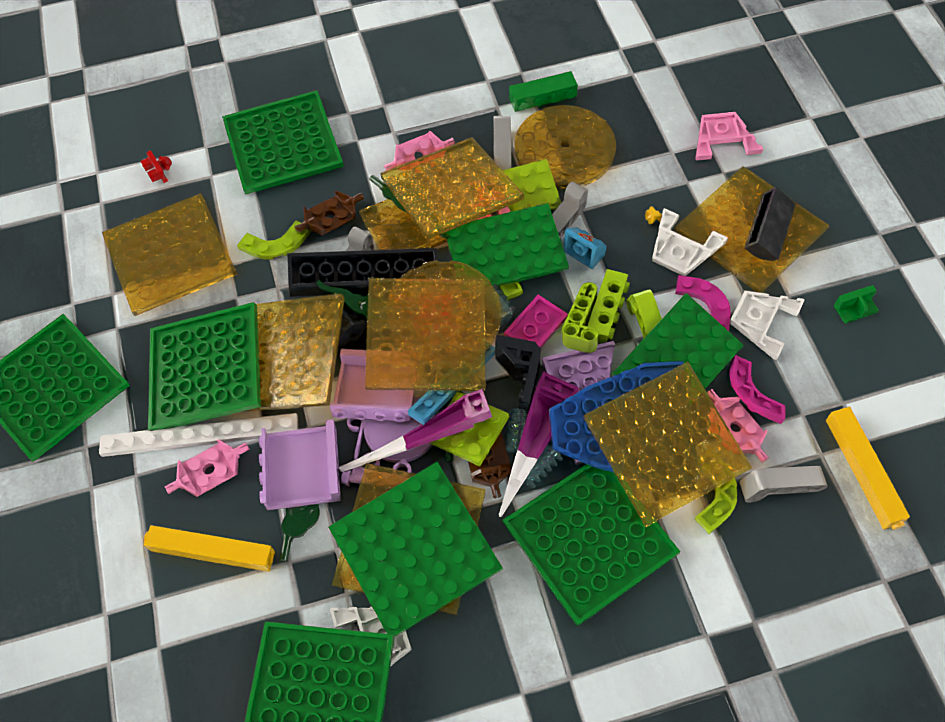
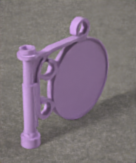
[341,397,435,489]

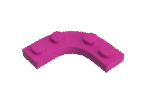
[675,275,731,331]
[730,355,785,424]

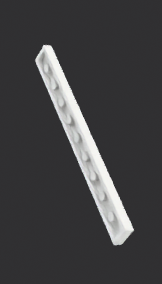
[99,413,298,457]

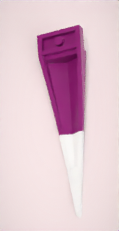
[499,371,579,517]
[339,389,492,472]

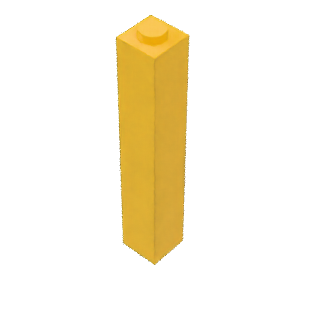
[826,407,910,530]
[144,525,275,572]

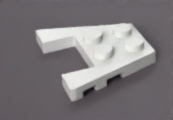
[652,208,728,276]
[730,291,804,360]
[330,607,412,666]

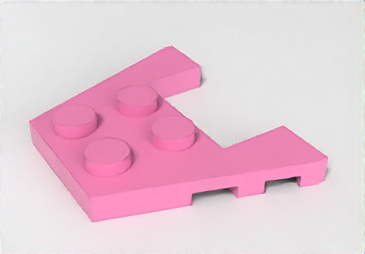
[695,112,763,160]

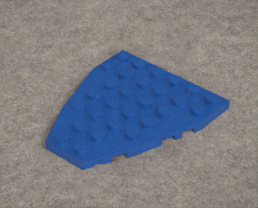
[549,361,700,484]

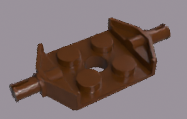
[294,191,364,235]
[468,432,512,498]

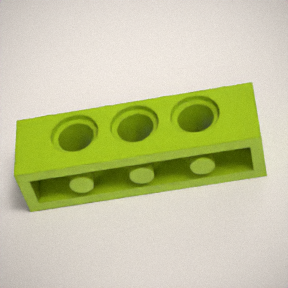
[587,269,630,344]

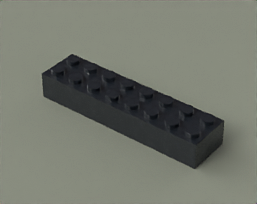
[287,248,440,297]

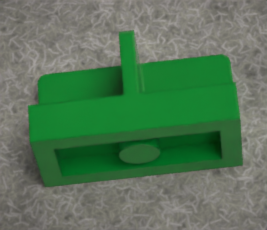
[834,285,879,323]

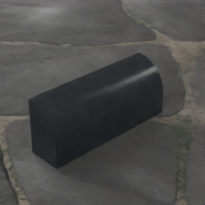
[744,187,796,261]

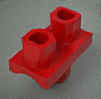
[140,150,172,183]

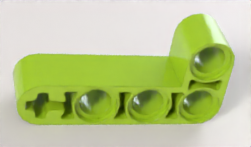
[562,282,598,353]
[626,289,662,338]

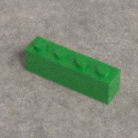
[509,71,578,112]

